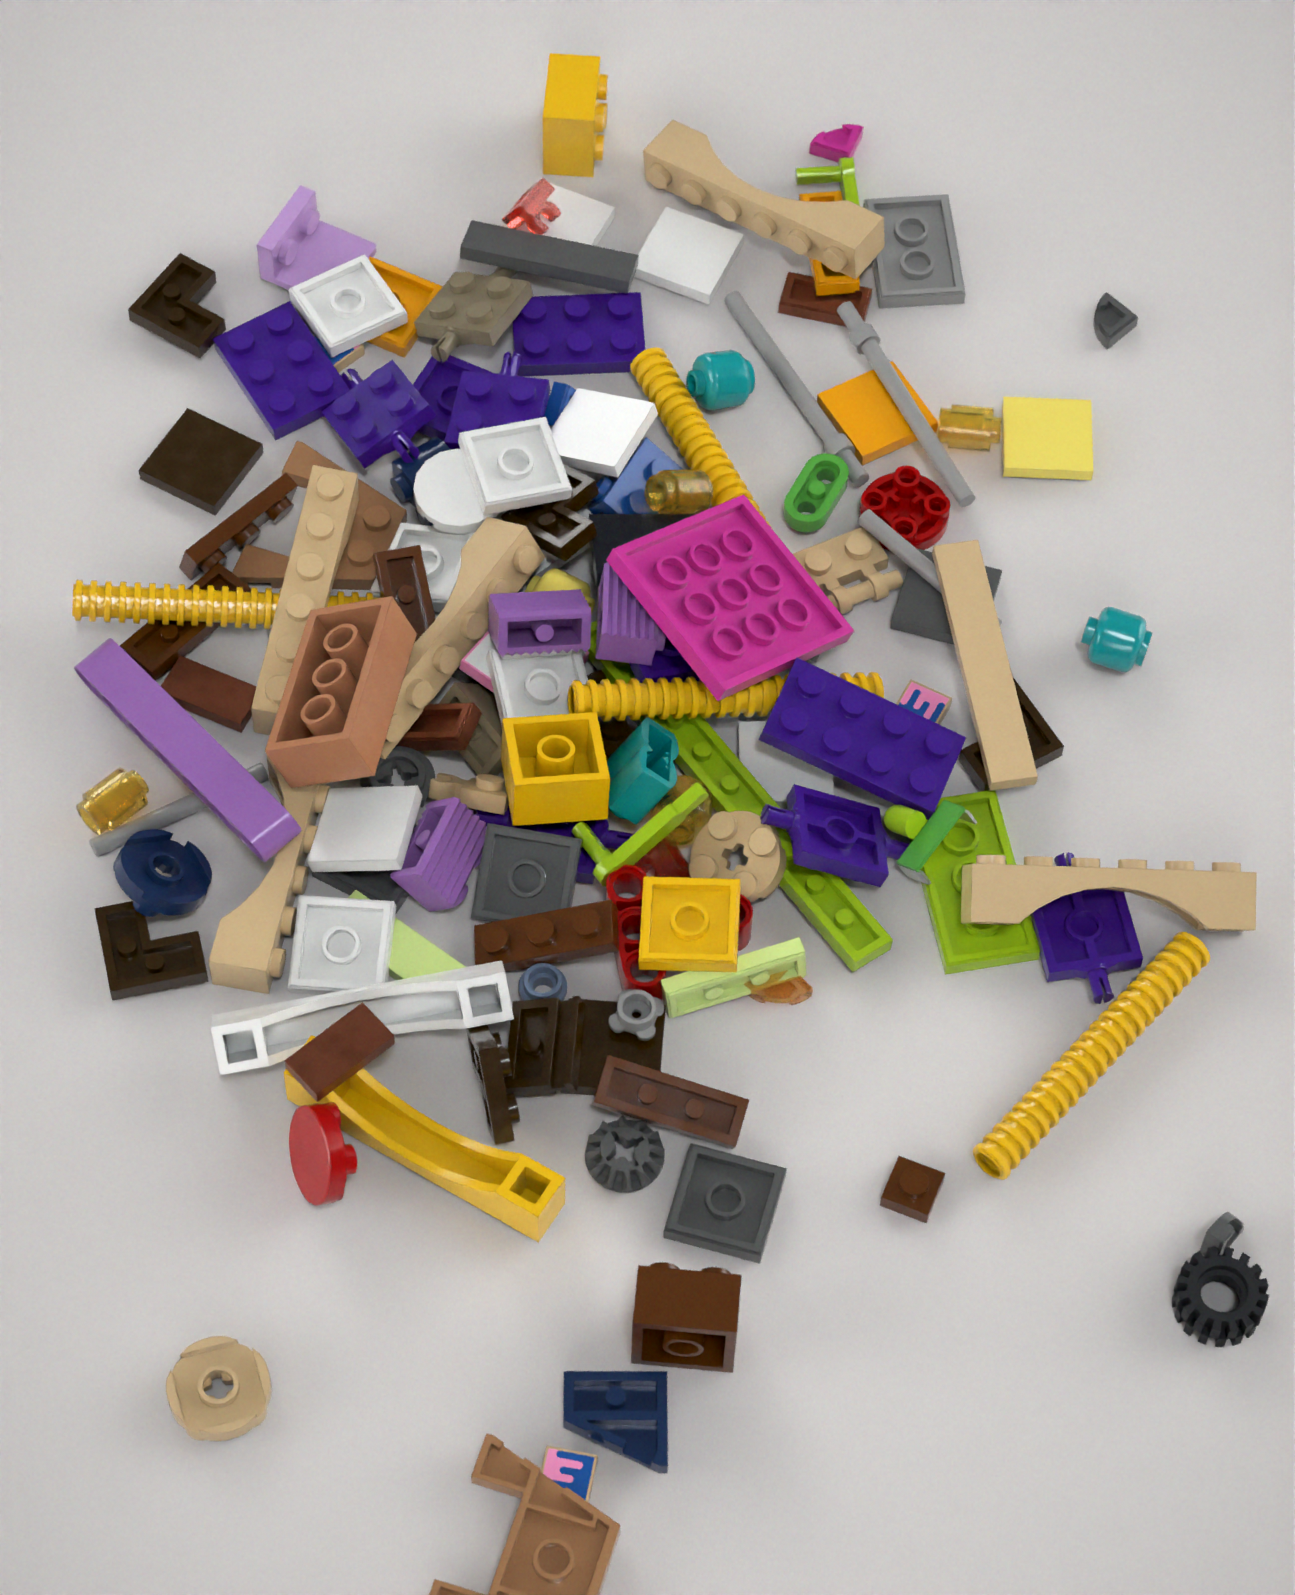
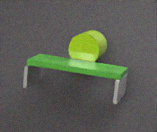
[884,800,977,885]

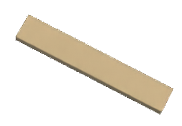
[932,540,1038,791]

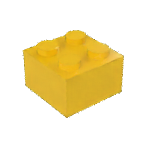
[543,53,608,177]
[501,712,610,826]

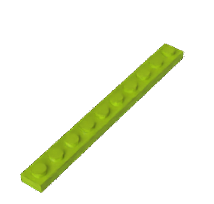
[588,620,893,972]

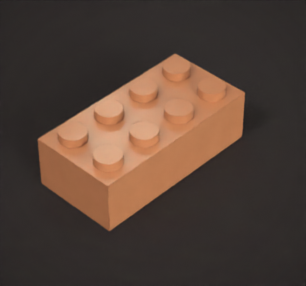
[265,596,417,788]

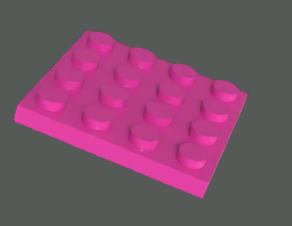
[606,494,854,701]

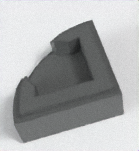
[1093,292,1138,350]
[1200,1212,1244,1256]

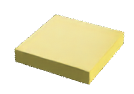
[1002,396,1093,480]

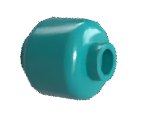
[686,350,755,410]
[1081,607,1152,673]

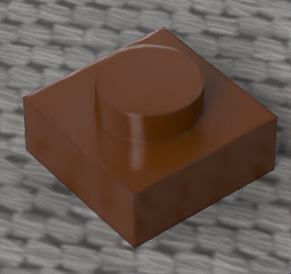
[880,1156,945,1224]

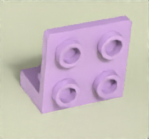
[257,185,376,290]

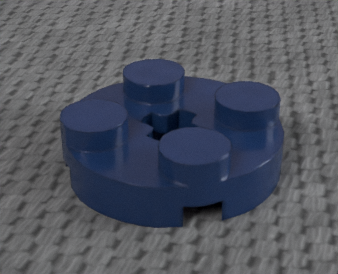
[113,829,212,917]

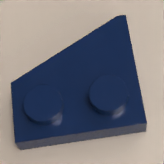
[563,1371,668,1473]

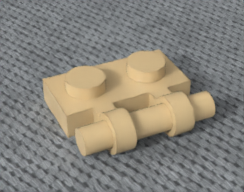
[793,527,903,615]

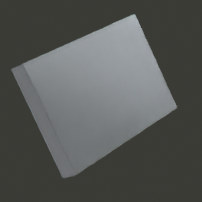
[863,194,966,309]

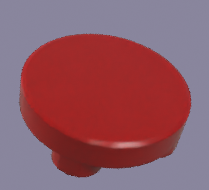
[859,465,951,551]
[289,1102,357,1206]

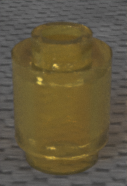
[937,404,1002,452]
[645,469,713,515]
[76,767,149,835]

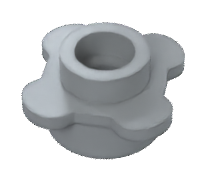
[609,989,664,1041]

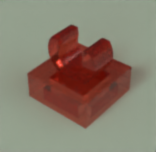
[502,177,561,235]
[634,837,691,878]

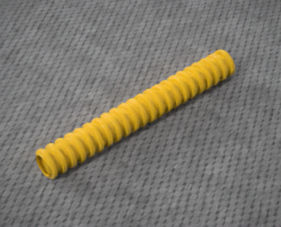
[630,347,772,528]
[72,579,381,629]
[568,672,884,722]
[973,932,1211,1180]

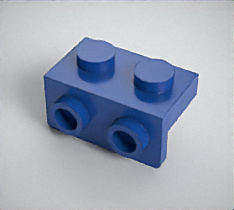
[587,437,686,514]

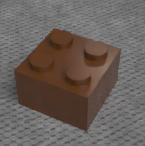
[631,1262,742,1373]

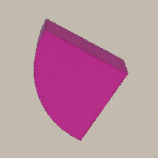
[809,124,864,163]

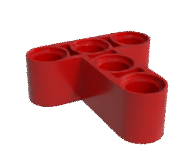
[606,865,753,1001]

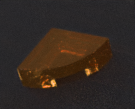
[744,970,813,1005]

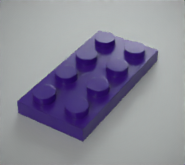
[758,658,966,820]

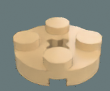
[689,811,786,903]
[166,1336,272,1441]

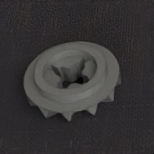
[360,746,435,808]
[585,1115,665,1192]

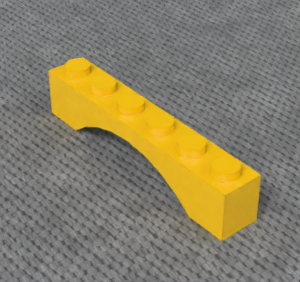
[283,1035,565,1243]

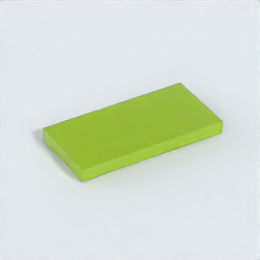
[909,790,1040,975]

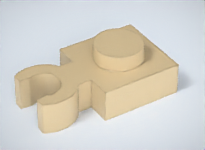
[428,773,509,815]

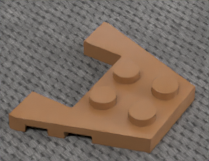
[232,441,407,590]
[429,1433,621,1595]

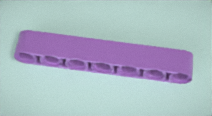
[74,638,302,863]

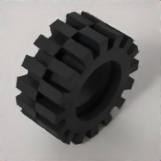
[1172,1247,1269,1347]

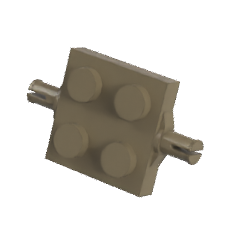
[414,267,533,362]

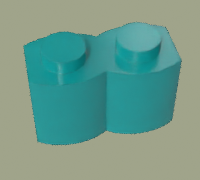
[607,717,679,825]

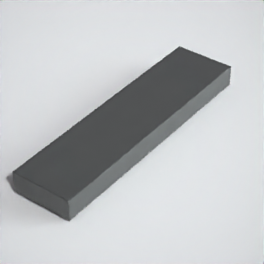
[460,220,639,294]

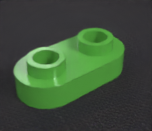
[784,453,849,532]

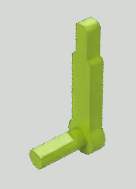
[795,157,860,206]
[571,782,709,886]

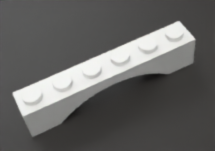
[211,960,514,1075]

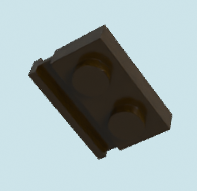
[504,996,586,1097]

